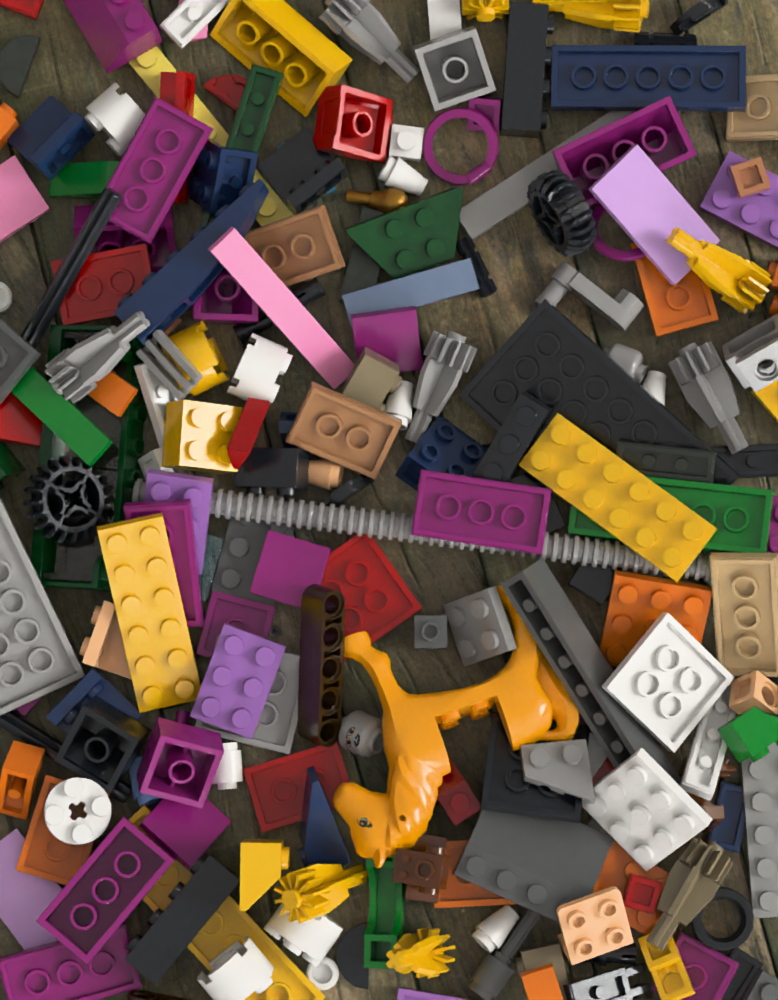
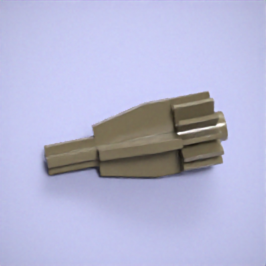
[646,837,734,951]

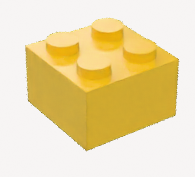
[162,400,242,474]

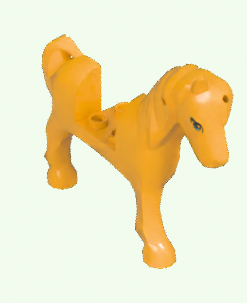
[333,585,580,868]

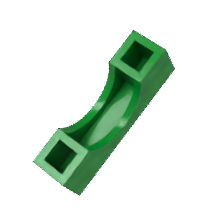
[717,706,778,763]
[364,855,404,969]

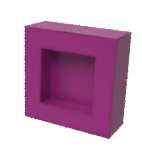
[467,96,502,132]

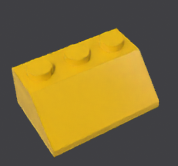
[239,839,290,911]

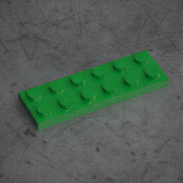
[568,476,773,553]

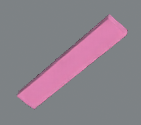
[208,227,355,390]

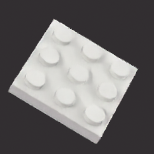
[602,612,735,753]
[582,748,712,871]

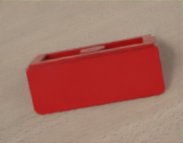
[227,398,270,470]

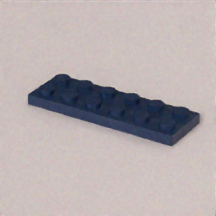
[551,45,746,112]

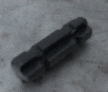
[634,32,697,45]
[456,236,497,298]

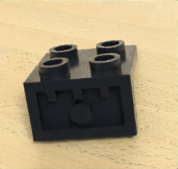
[257,128,347,215]

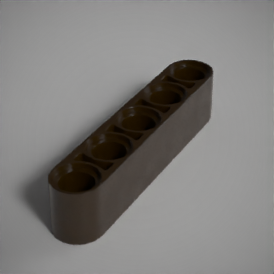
[297,584,346,747]

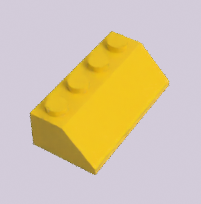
[209,0,353,118]

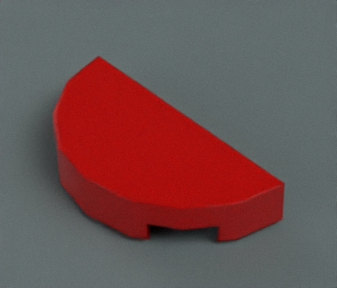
[203,74,247,113]

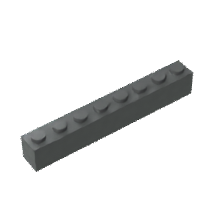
[500,557,681,785]

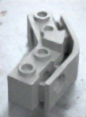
[722,314,778,393]

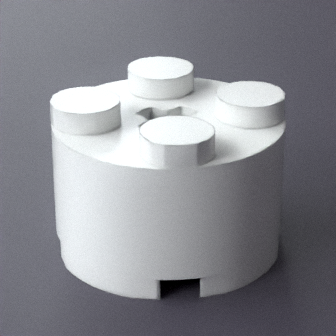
[84,82,145,157]
[227,333,293,405]
[44,777,111,845]
[263,903,343,967]
[197,936,274,1000]

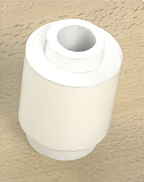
[212,742,243,790]

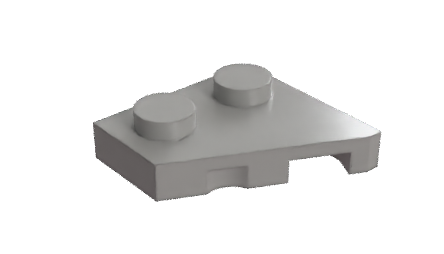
[520,739,595,804]

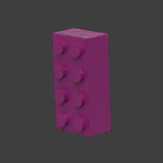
[36,817,175,964]

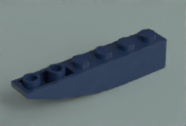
[114,178,269,346]

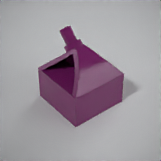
[136,710,224,808]

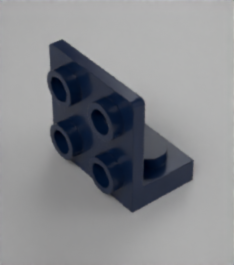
[7,96,95,181]
[188,138,258,213]
[395,416,487,491]
[46,668,142,733]

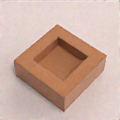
[729,157,771,199]

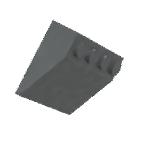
[453,810,614,923]

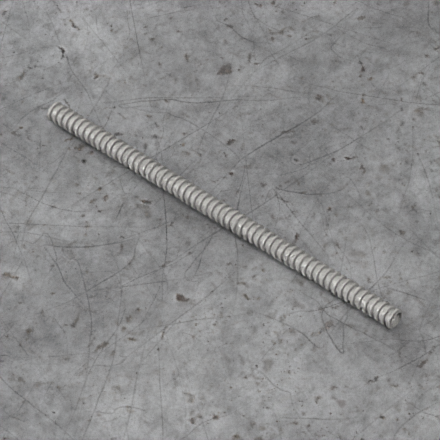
[132,478,711,582]

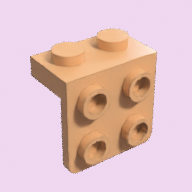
[79,600,132,680]
[556,886,634,965]

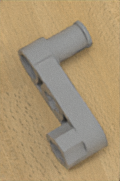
[534,262,644,331]

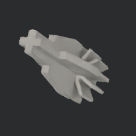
[319,0,420,83]
[45,311,150,403]
[405,330,477,443]
[668,341,749,455]

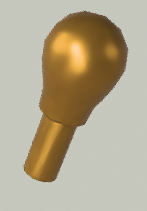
[346,188,409,213]

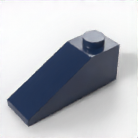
[297,766,352,867]

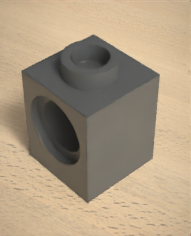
[414,615,447,650]

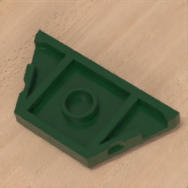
[344,185,463,280]

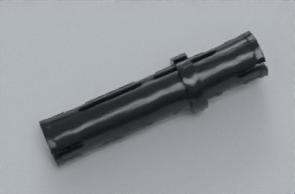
[233,277,326,344]

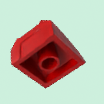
[312,84,393,164]

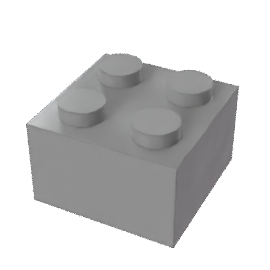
[412,25,496,111]

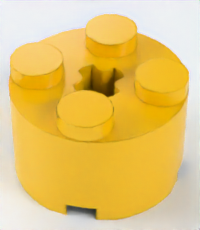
[161,321,230,396]

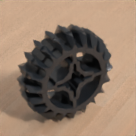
[527,170,597,257]
[23,455,112,544]

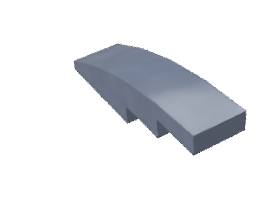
[342,258,480,327]

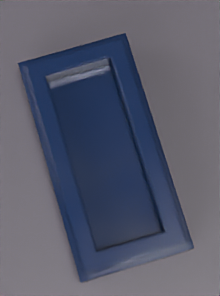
[708,782,745,853]

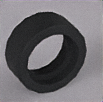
[690,887,754,951]

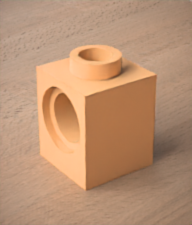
[729,670,778,717]

